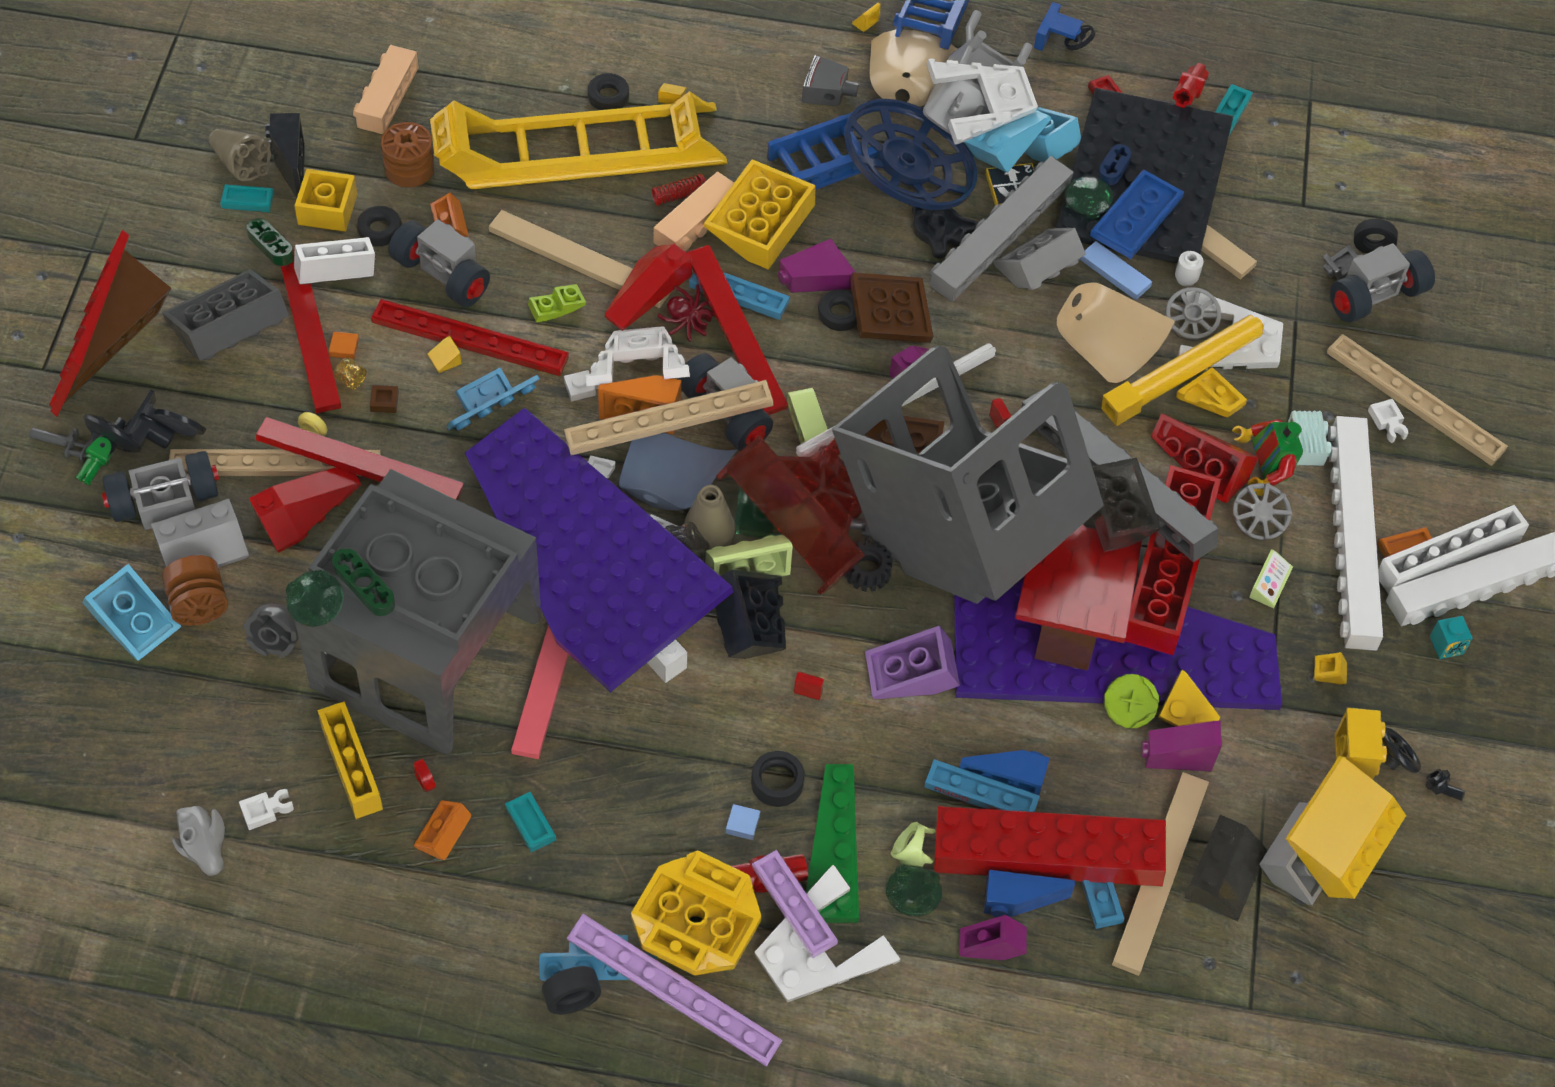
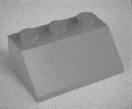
[993,228,1086,290]
[151,499,249,567]
[1259,802,1322,905]

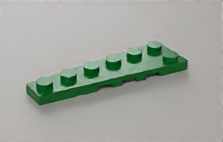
[806,764,859,923]

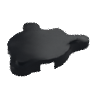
[912,206,978,259]

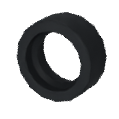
[751,750,805,807]
[542,966,601,1015]

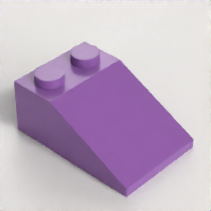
[865,625,960,699]

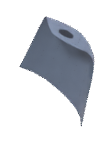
[619,433,737,511]

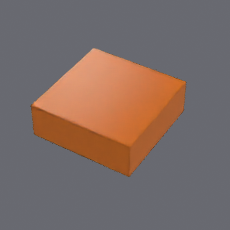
[328,331,359,359]

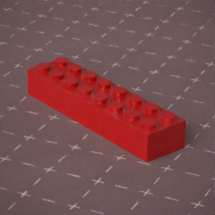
[1125,465,1221,655]
[934,806,1166,887]

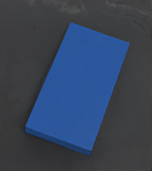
[1090,169,1184,259]

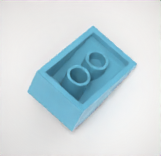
[1024,107,1081,162]
[964,110,1052,173]
[82,564,182,661]

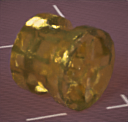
[334,357,367,390]

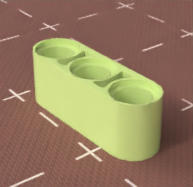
[786,388,831,453]

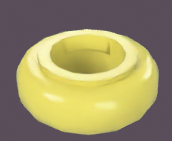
[298,412,328,436]

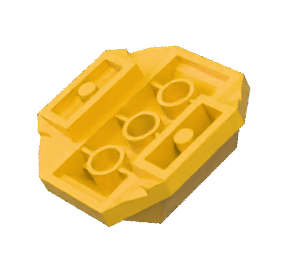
[631,850,761,976]

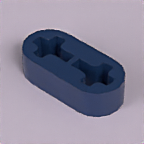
[1098,144,1131,185]

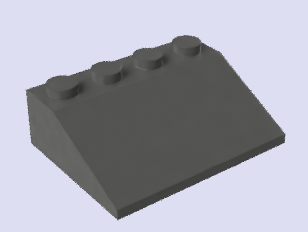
[162,269,289,361]

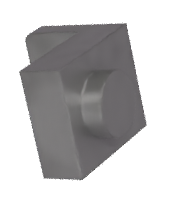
[1323,245,1358,280]

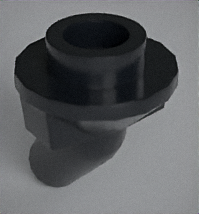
[1425,769,1466,801]

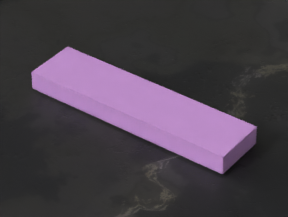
[752,850,838,958]

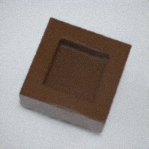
[370,385,399,413]

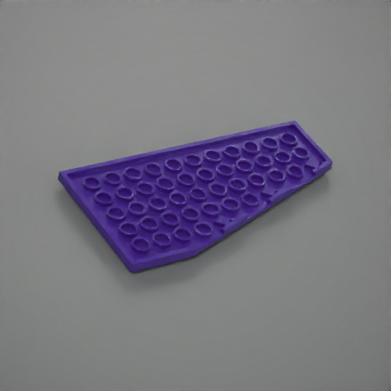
[465,408,733,693]
[954,576,1282,710]

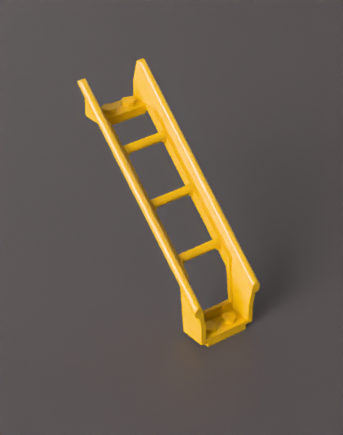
[430,91,728,189]

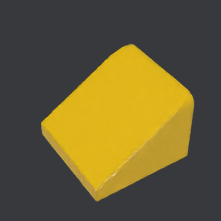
[852,3,881,32]
[658,83,687,104]
[427,336,462,373]
[1314,652,1347,685]

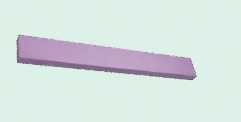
[567,914,782,1067]

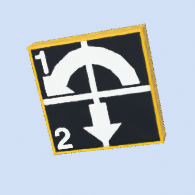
[985,163,1034,206]

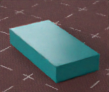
[220,184,274,212]
[505,792,556,853]

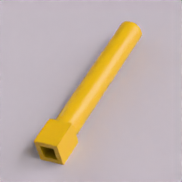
[1101,315,1264,426]

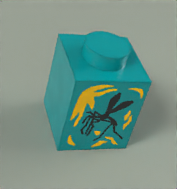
[1430,616,1473,659]

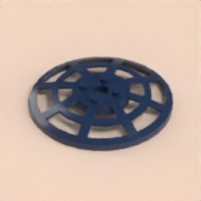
[844,99,977,210]

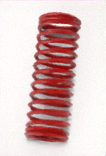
[652,174,706,206]

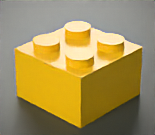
[295,169,357,232]
[1335,708,1387,780]

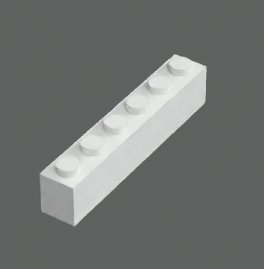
[1378,505,1529,594]

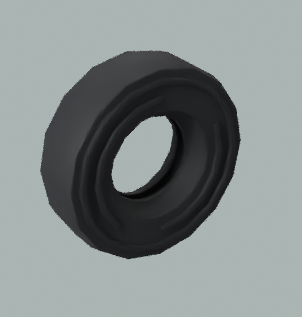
[588,73,629,110]
[357,206,401,246]
[1353,219,1398,254]
[818,289,857,331]

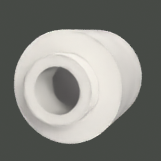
[1175,251,1204,287]

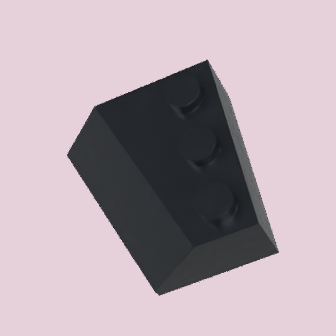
[715,570,786,659]

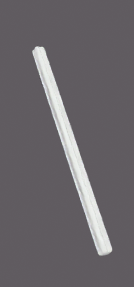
[796,343,996,460]

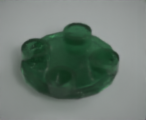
[1065,177,1113,219]
[286,570,343,627]
[886,864,942,917]

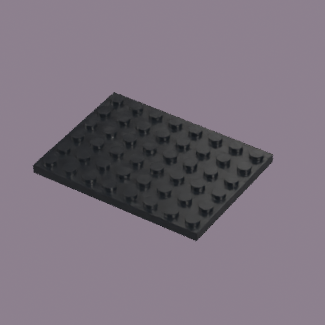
[1056,88,1234,264]

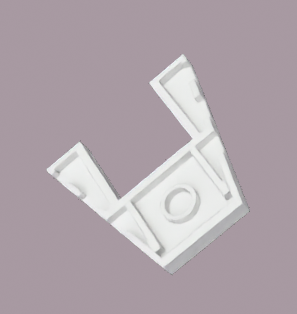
[926,59,1038,145]
[1178,291,1283,370]
[585,326,690,386]
[754,865,900,1002]

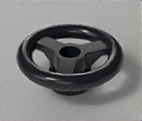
[1382,728,1421,773]

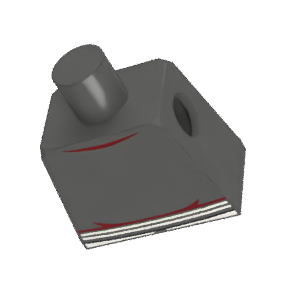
[802,55,859,106]

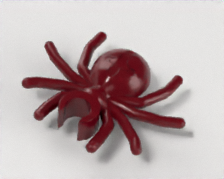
[657,284,716,342]

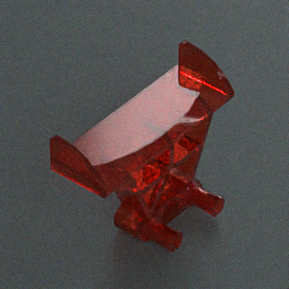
[716,436,865,596]

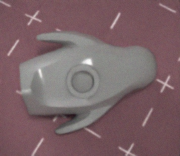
[172,806,225,876]

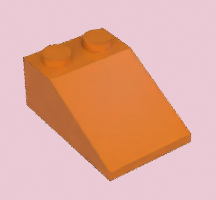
[598,375,681,434]

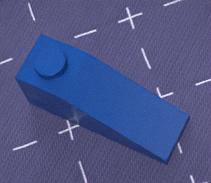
[960,750,1050,795]
[984,870,1075,917]

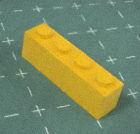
[318,701,383,819]

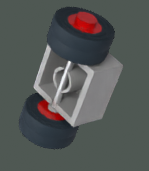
[388,219,490,307]
[1330,243,1435,323]
[676,353,773,452]
[101,451,219,530]

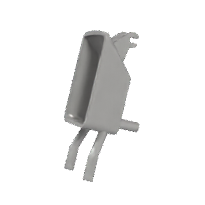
[923,10,1032,134]

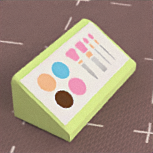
[1249,549,1293,608]

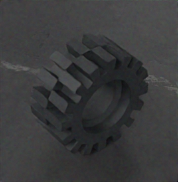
[844,540,893,592]

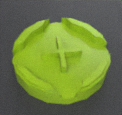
[1104,674,1159,728]

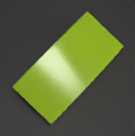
[528,284,586,322]

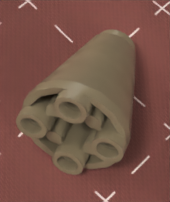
[209,129,271,181]
[683,485,735,551]

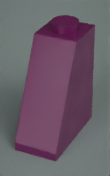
[777,239,856,293]
[1141,721,1222,772]

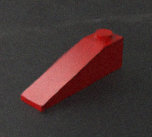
[605,244,692,331]
[1151,413,1259,503]
[249,467,361,553]

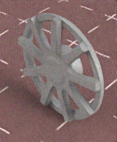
[1165,287,1221,341]
[1233,483,1292,540]

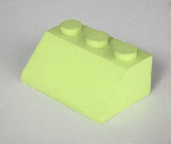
[705,535,793,576]

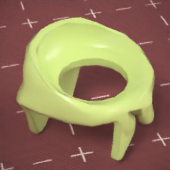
[891,822,936,868]

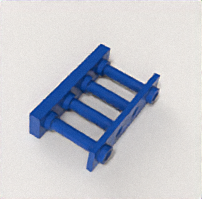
[893,0,969,50]
[767,113,879,190]

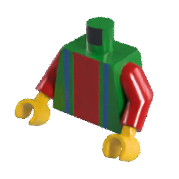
[1232,419,1303,496]

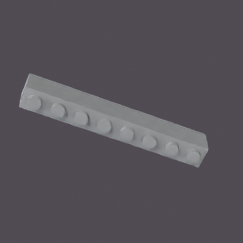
[929,156,1073,302]

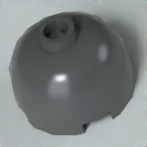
[243,602,299,658]

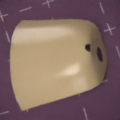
[870,29,957,107]
[1057,282,1175,383]

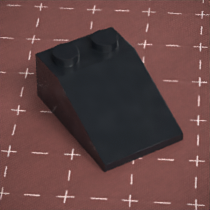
[265,113,305,198]

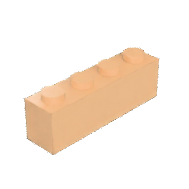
[353,45,419,134]
[654,171,734,252]

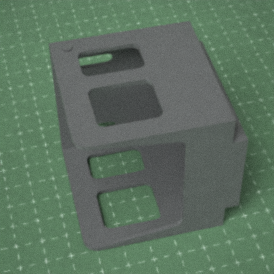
[832,345,1104,604]
[291,469,542,754]

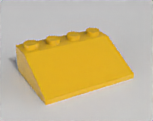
[704,159,815,270]
[1285,756,1407,899]

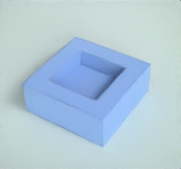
[726,804,760,840]

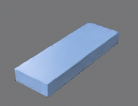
[1079,241,1152,300]

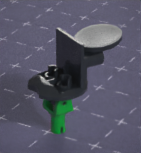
[75,389,207,486]

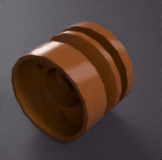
[381,122,435,187]
[162,555,228,626]

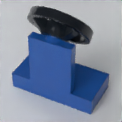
[1034,2,1095,51]

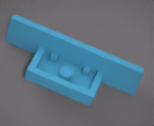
[447,367,540,431]
[539,934,657,981]

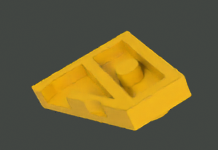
[1176,367,1247,418]
[1158,670,1220,727]

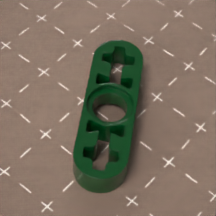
[246,218,294,266]
[332,548,395,616]

